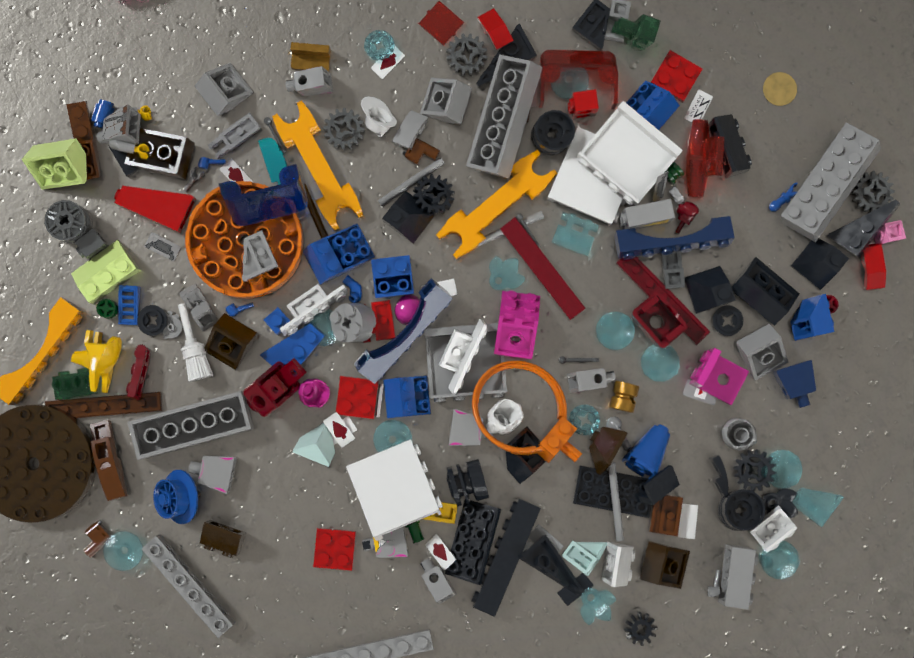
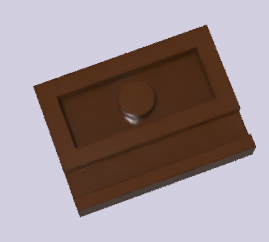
[649,495,683,536]

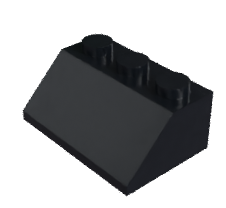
[707,114,752,179]
[731,257,800,326]

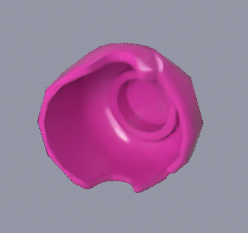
[394,294,420,325]
[298,378,330,408]

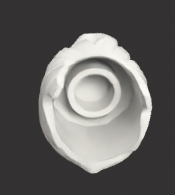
[486,399,524,435]

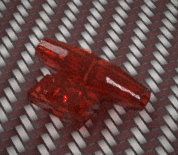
[685,119,724,198]

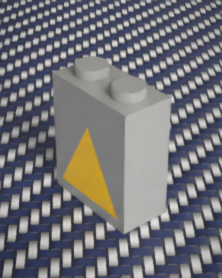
[619,199,675,230]

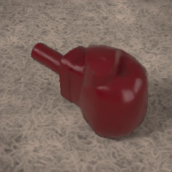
[675,201,699,234]

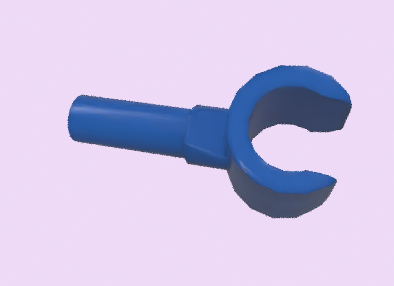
[198,157,226,170]
[226,302,254,317]

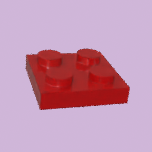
[651,50,703,103]
[336,376,379,419]
[313,528,356,571]

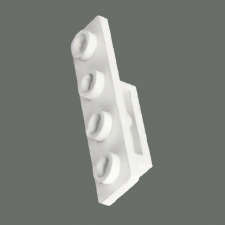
[280,284,348,336]
[439,319,487,395]

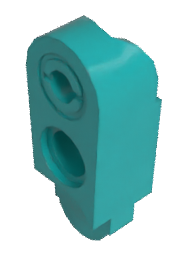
[258,137,290,194]

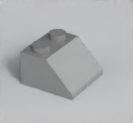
[194,63,253,116]
[420,78,472,124]
[736,324,788,380]

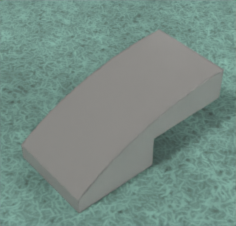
[605,0,631,43]
[392,110,428,150]

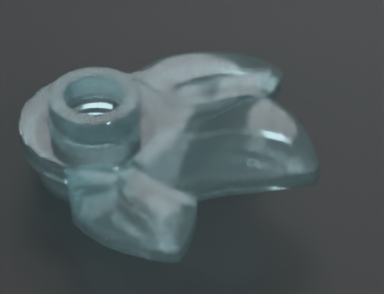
[489,256,525,290]
[580,588,616,625]

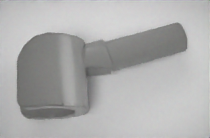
[183,166,204,192]
[707,570,721,597]

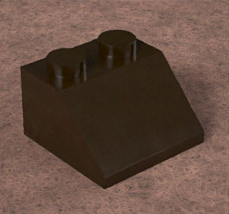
[204,313,257,370]
[200,520,247,558]
[640,541,690,589]

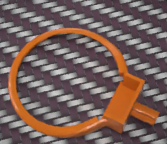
[472,361,582,463]

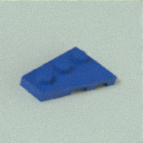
[260,323,326,373]

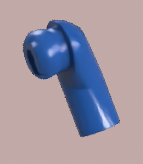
[342,275,362,303]

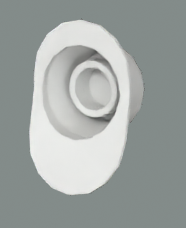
[361,96,397,137]

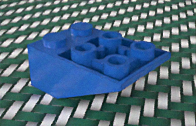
[303,223,375,285]

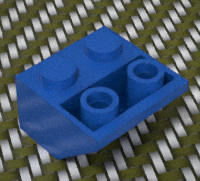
[626,80,680,130]
[371,255,414,298]
[790,294,835,341]
[383,376,431,418]

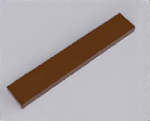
[45,392,163,418]

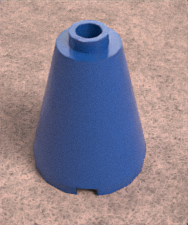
[622,424,670,479]

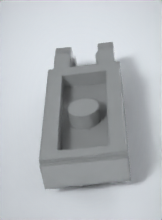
[208,112,262,159]

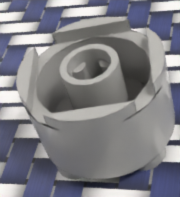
[330,303,376,342]

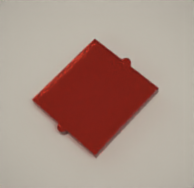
[418,1,464,46]

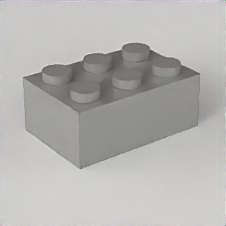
[718,544,758,610]

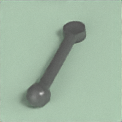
[264,117,287,153]
[516,213,540,247]
[559,356,599,364]

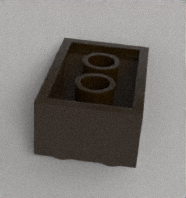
[124,128,195,180]

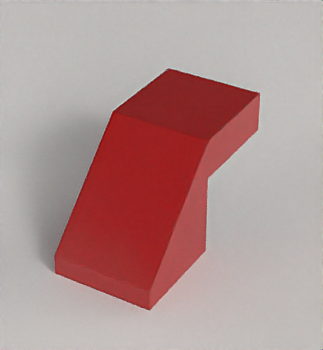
[477,8,514,50]
[861,243,886,290]

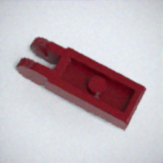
[126,344,150,401]

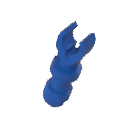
[769,182,798,212]

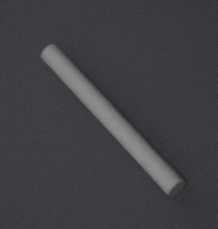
[378,157,445,207]
[477,211,544,247]
[608,462,624,541]

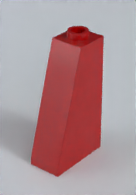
[114,185,197,234]

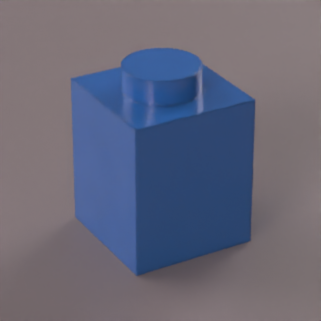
[264,307,291,336]

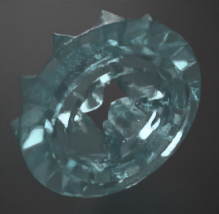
[364,30,395,61]
[569,404,600,435]

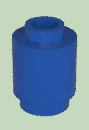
[91,99,115,129]

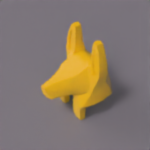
[71,330,122,393]

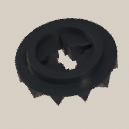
[137,305,168,336]
[712,305,744,336]

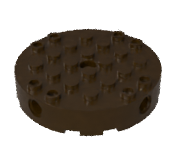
[0,405,96,523]

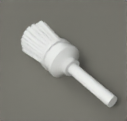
[178,303,214,382]

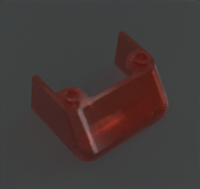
[539,50,618,109]

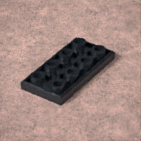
[573,465,652,518]
[445,500,501,585]

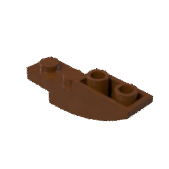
[66,101,100,180]
[90,420,127,501]

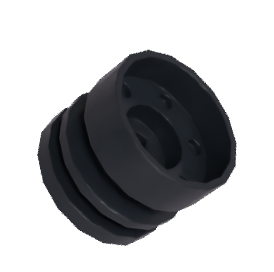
[531,110,575,156]
[447,459,489,507]
[718,489,765,531]

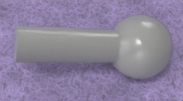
[606,416,632,451]

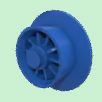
[153,470,201,524]

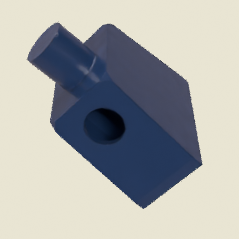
[772,360,816,408]

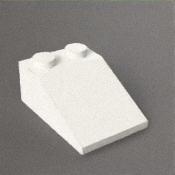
[601,541,635,587]

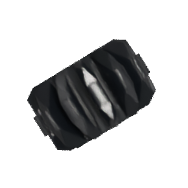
[624,612,658,646]

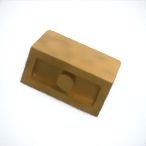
[290,42,331,72]

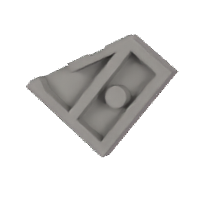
[242,230,279,282]

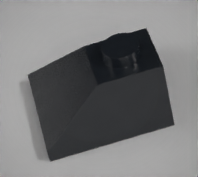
[382,191,434,244]
[791,239,850,290]
[684,266,736,314]
[506,426,546,484]

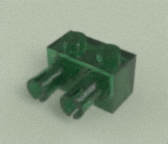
[612,14,661,51]
[52,368,98,400]

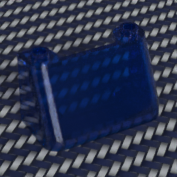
[219,164,308,226]

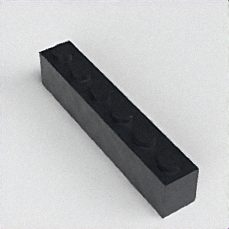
[471,498,541,617]

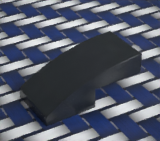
[709,455,729,497]

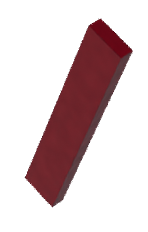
[500,217,586,320]
[615,256,710,346]

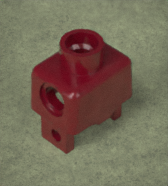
[631,292,687,348]
[243,358,307,417]

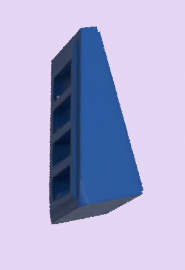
[118,285,141,325]

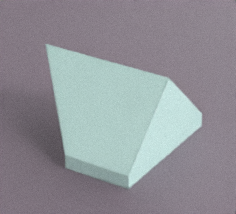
[293,423,335,467]
[562,541,607,576]

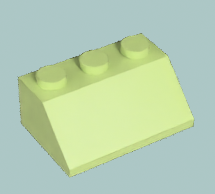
[22,138,87,190]
[71,240,141,304]

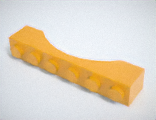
[0,297,84,405]

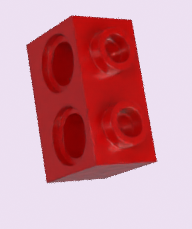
[567,89,599,119]

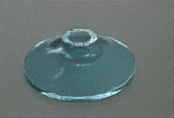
[551,61,589,99]
[373,420,412,452]
[103,531,143,571]

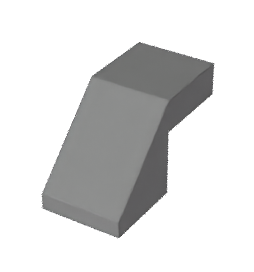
[179,284,218,331]

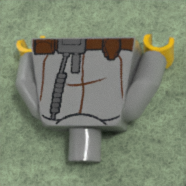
[97,104,152,159]

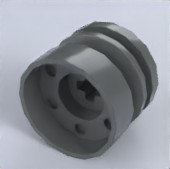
[44,200,93,244]

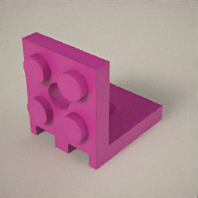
[494,291,540,359]
[690,348,749,406]

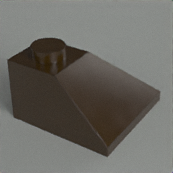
[589,427,628,475]

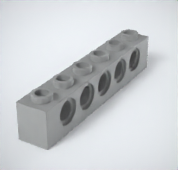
[141,534,236,638]

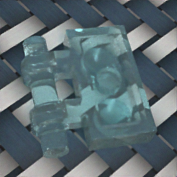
[552,212,599,256]

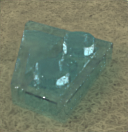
[792,488,844,527]

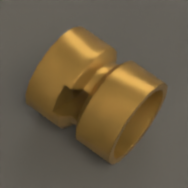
[609,381,640,413]

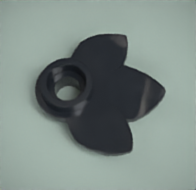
[762,488,798,519]

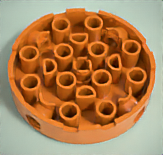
[185,181,304,299]

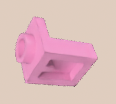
[874,220,906,245]

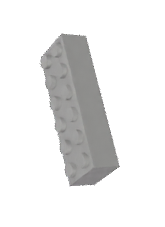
[466,54,543,179]
[781,123,881,242]
[128,391,254,460]

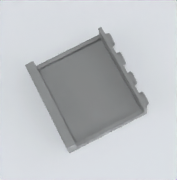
[425,323,507,402]

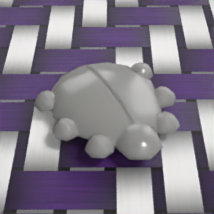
[162,311,183,339]

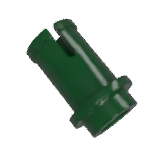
[405,520,425,544]

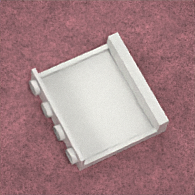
[577,101,683,206]
[547,127,625,226]
[346,439,443,541]

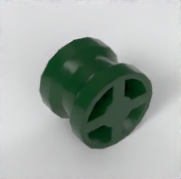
[664,162,685,185]
[96,299,118,319]

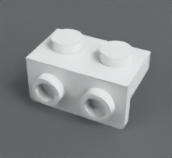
[749,505,797,552]

